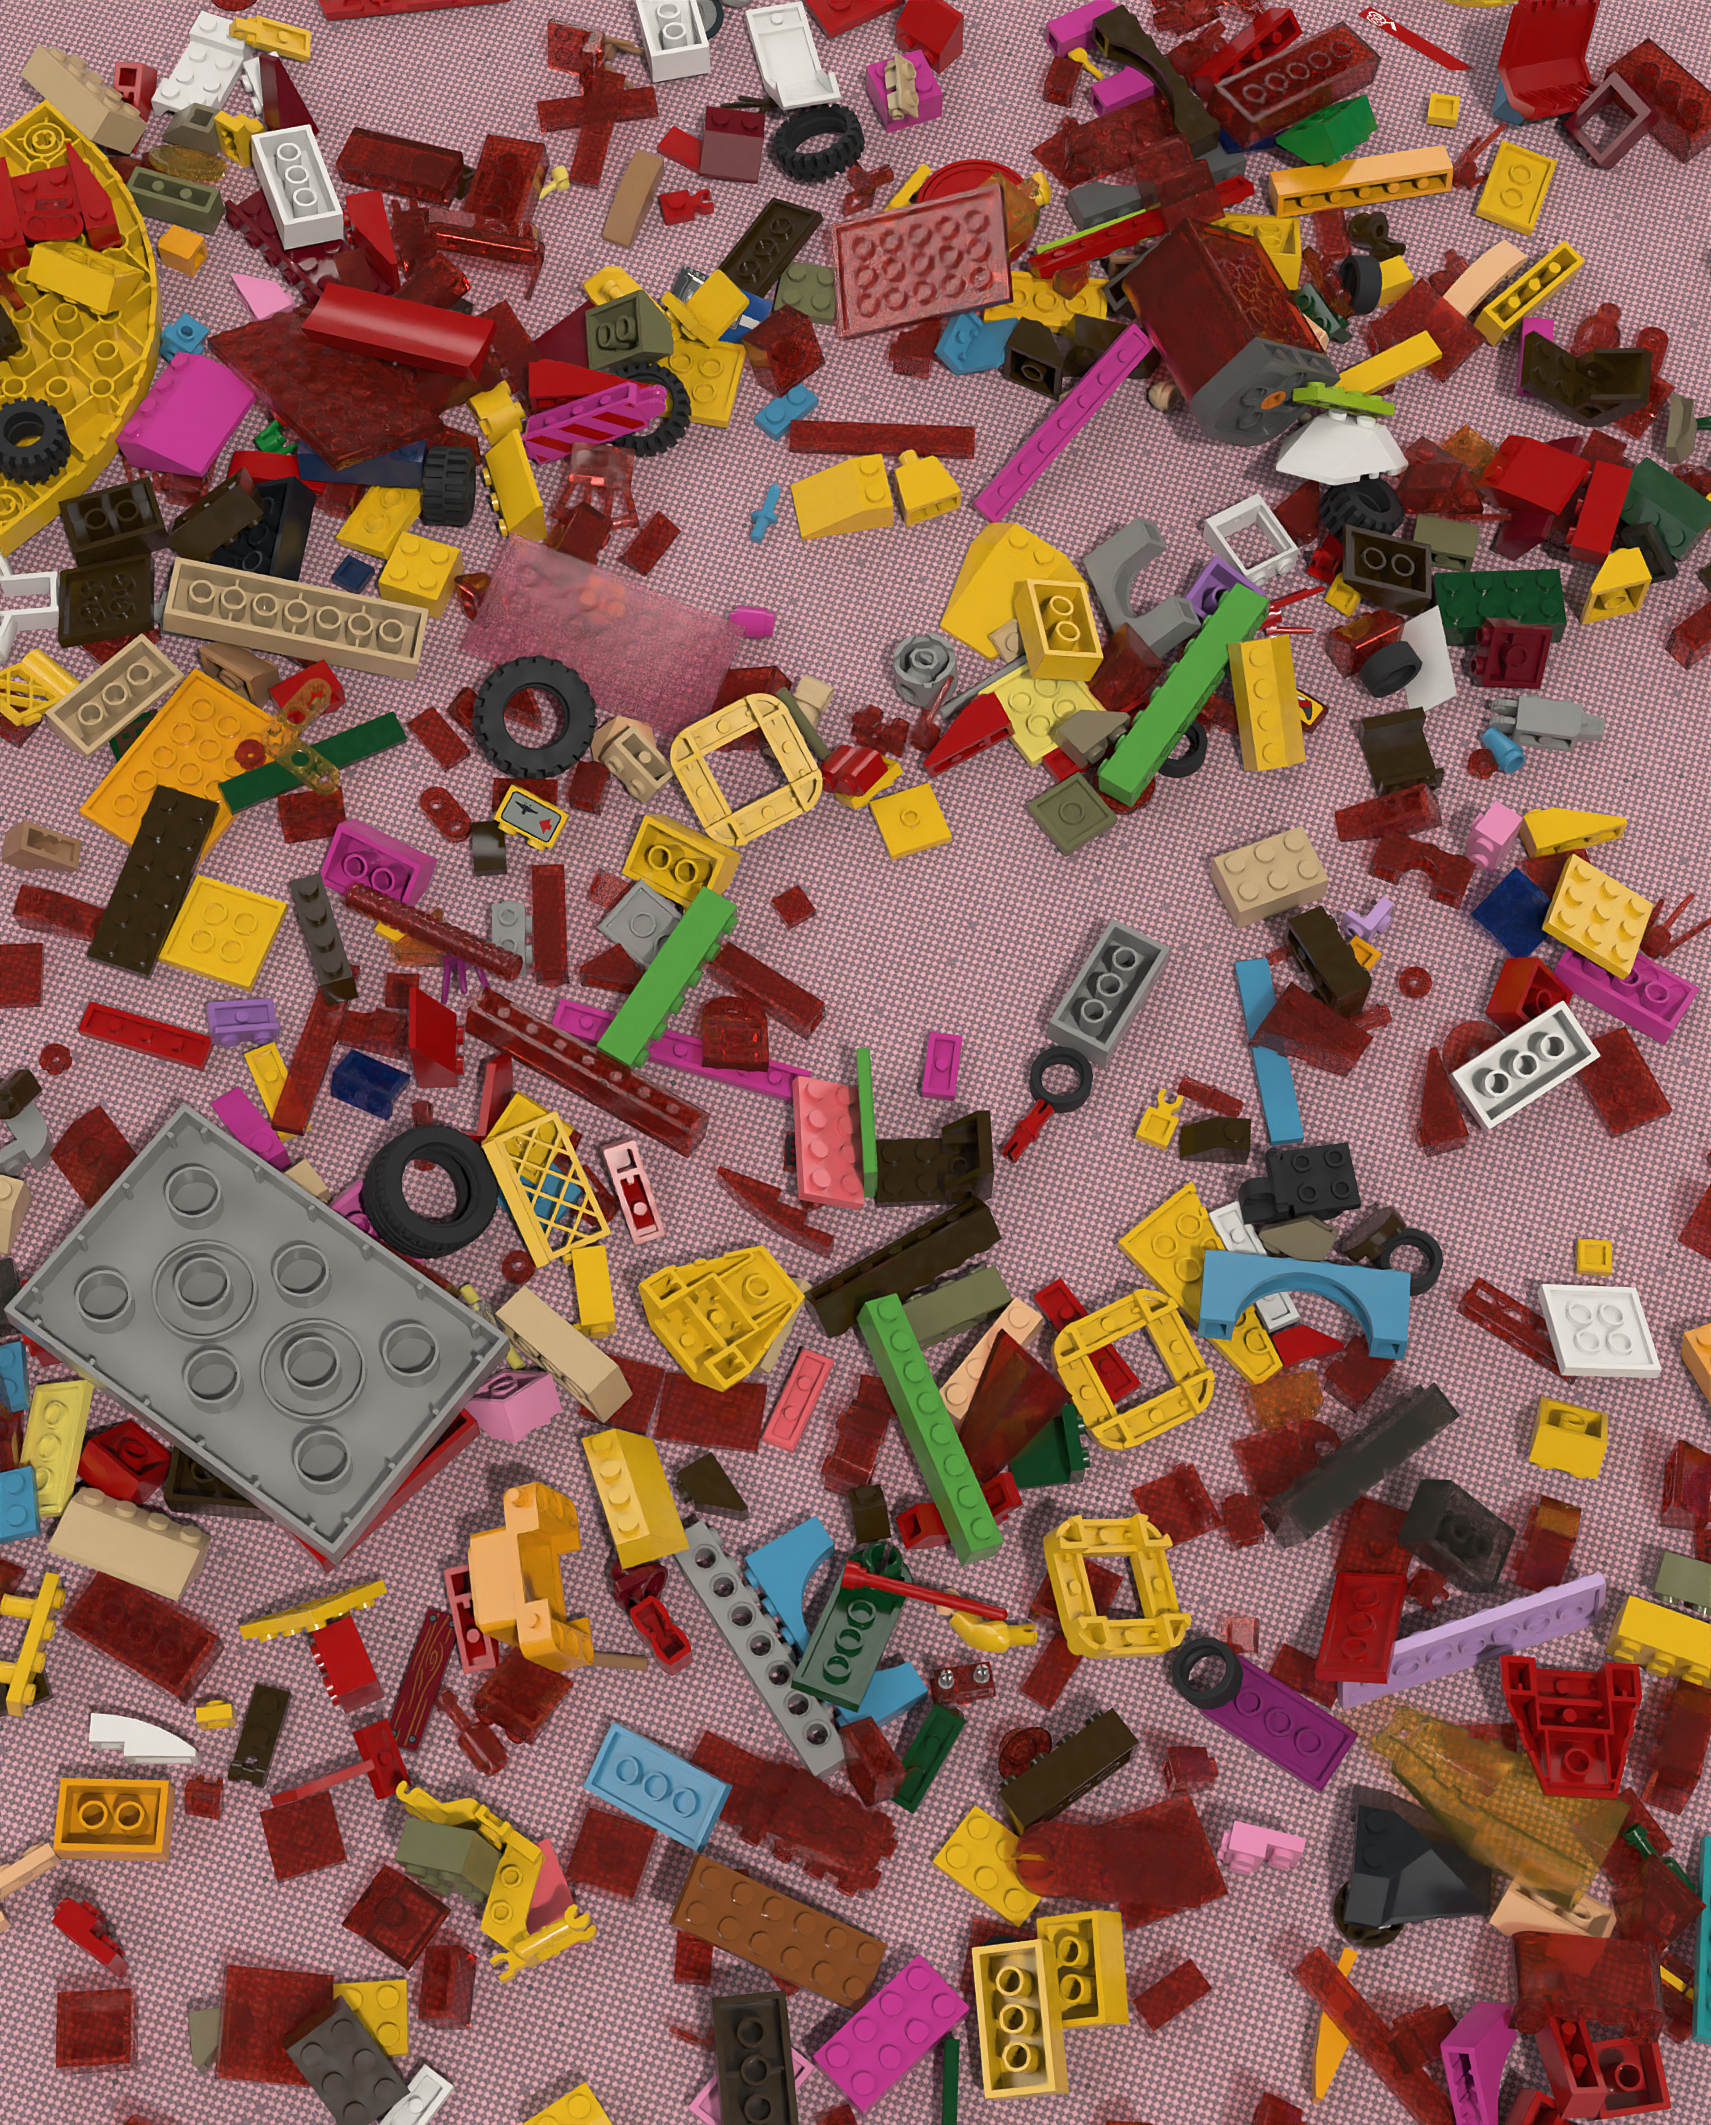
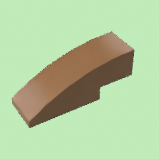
[602,149,665,249]

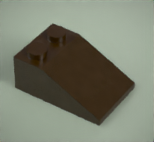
[1343,524,1431,617]

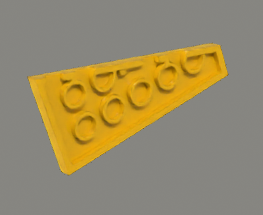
[1117,1180,1283,1391]

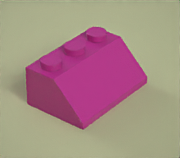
[320,819,438,923]

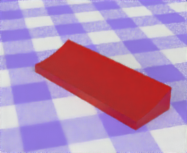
[300,282,498,381]

